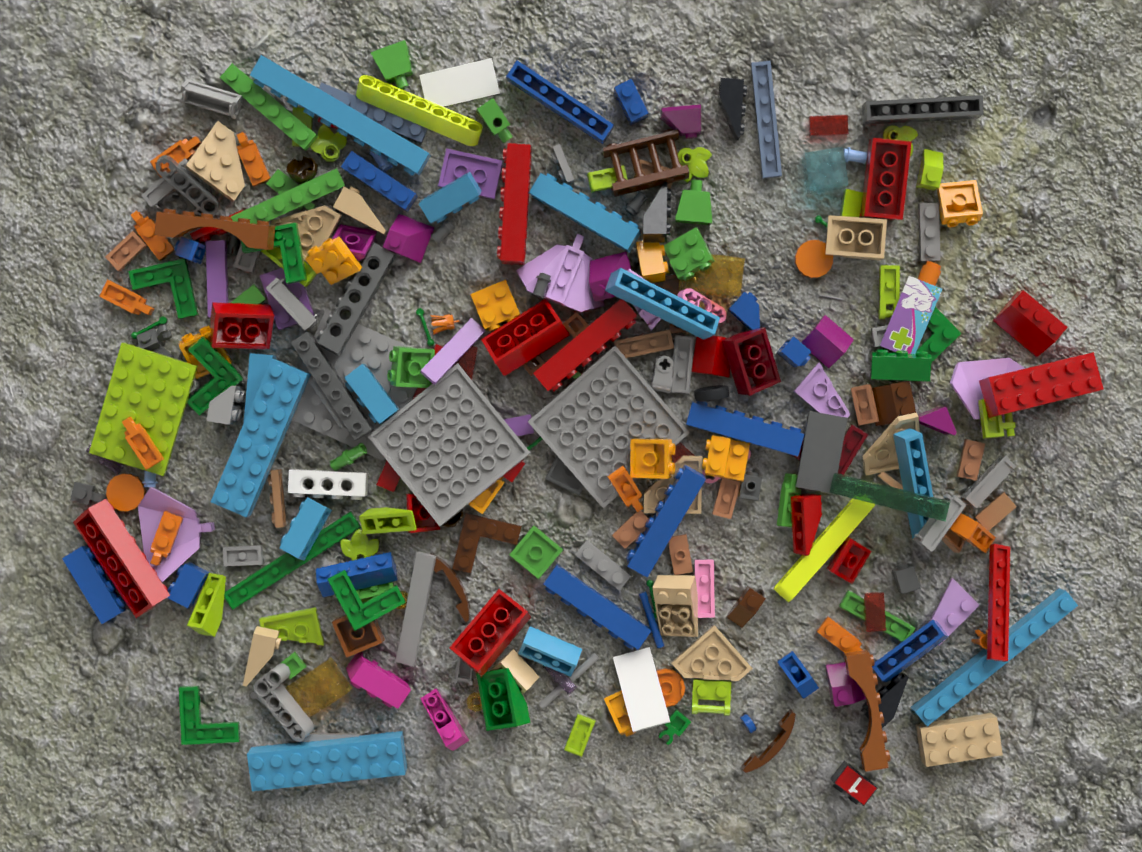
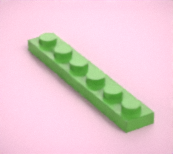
[220,63,318,151]
[231,168,345,224]

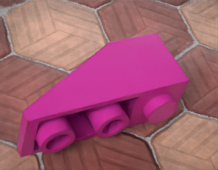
[420,688,469,751]

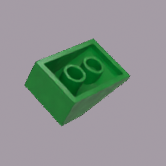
[476,668,531,731]

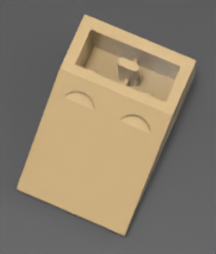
[653,575,698,637]

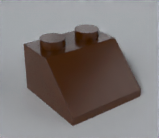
[872,381,916,426]

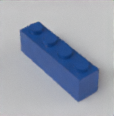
[341,151,418,212]
[62,545,127,624]
[316,552,398,597]
[872,620,949,682]

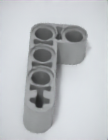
[254,663,314,742]

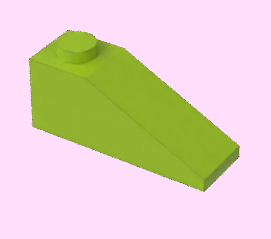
[359,507,417,534]
[187,573,226,637]

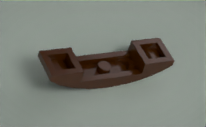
[522,312,589,376]
[430,553,470,623]
[741,709,796,773]

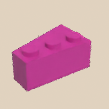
[346,651,411,709]

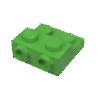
[664,227,715,281]
[387,346,435,388]

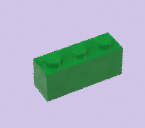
[871,350,932,382]

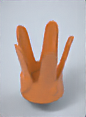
[430,314,460,335]
[972,629,988,649]

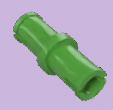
[330,443,367,471]

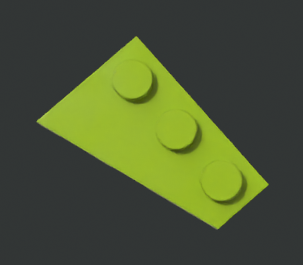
[259,607,324,646]

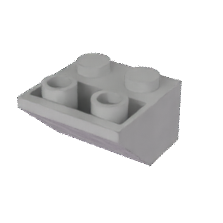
[207,386,246,425]

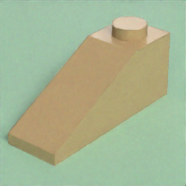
[333,186,388,236]
[243,626,281,687]

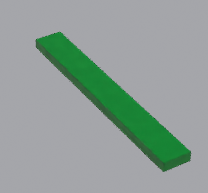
[224,511,361,610]

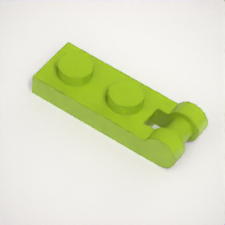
[878,265,900,320]

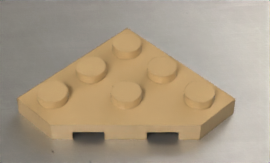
[185,121,245,202]
[270,206,342,262]
[862,413,920,476]
[643,456,703,514]
[671,625,753,681]

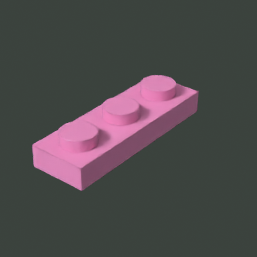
[694,559,715,618]

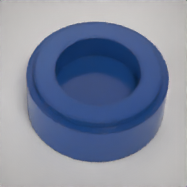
[740,714,757,734]

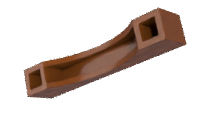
[155,208,275,250]
[844,650,891,772]

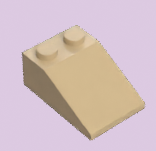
[825,215,887,261]

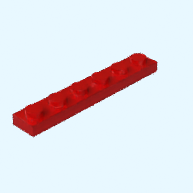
[987,544,1010,662]

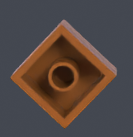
[332,615,385,658]

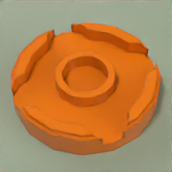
[795,240,833,278]
[106,473,146,511]
[656,668,685,707]

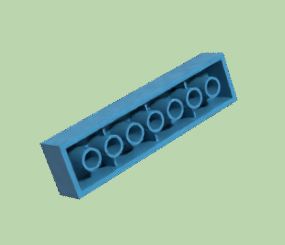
[211,358,311,517]
[247,731,407,791]

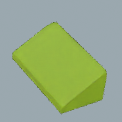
[840,189,863,218]

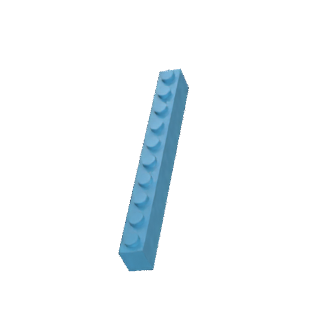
[250,55,431,176]
[910,588,1078,726]

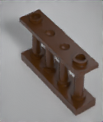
[603,129,689,197]

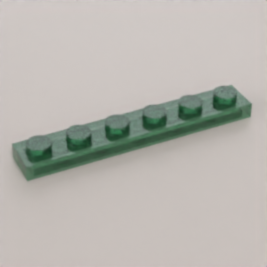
[829,473,951,522]

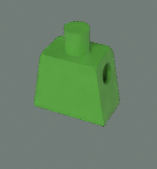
[371,40,413,90]
[476,98,513,143]
[674,180,712,225]

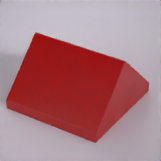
[691,336,730,378]
[406,493,440,533]
[826,537,872,584]

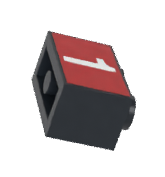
[830,761,878,806]

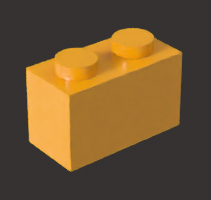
[636,241,669,283]

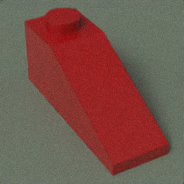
[791,493,822,556]

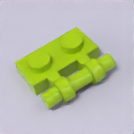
[978,399,1016,439]

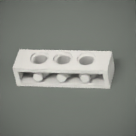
[288,469,368,500]

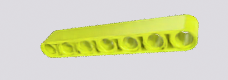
[356,75,483,146]
[774,491,876,602]

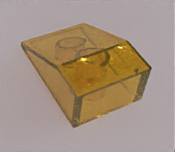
[679,254,745,299]
[285,657,352,717]

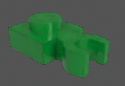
[658,709,691,745]

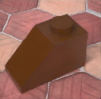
[726,585,766,628]

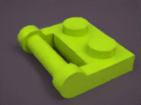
[691,679,732,716]

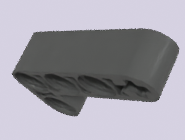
[156,155,219,230]

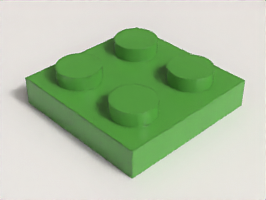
[509,525,563,579]

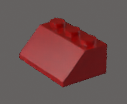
[993,290,1068,358]
[210,302,274,349]

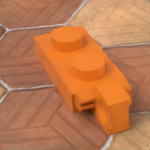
[237,132,271,187]
[150,136,202,178]
[131,210,175,261]
[99,279,154,315]
[122,417,164,470]
[607,466,644,513]
[150,511,184,566]
[817,616,862,653]

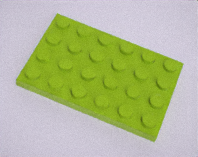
[89,342,198,476]

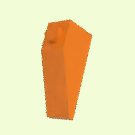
[949,513,996,553]

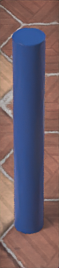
[639,592,664,648]

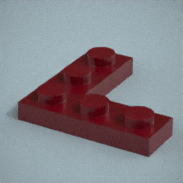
[791,424,868,484]

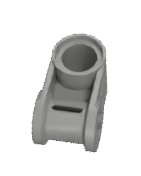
[651,355,673,393]

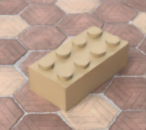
[916,713,1003,767]

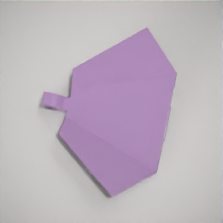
[516,234,605,313]
[950,358,1025,432]
[138,487,215,582]

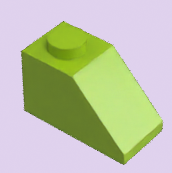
[916,149,944,191]

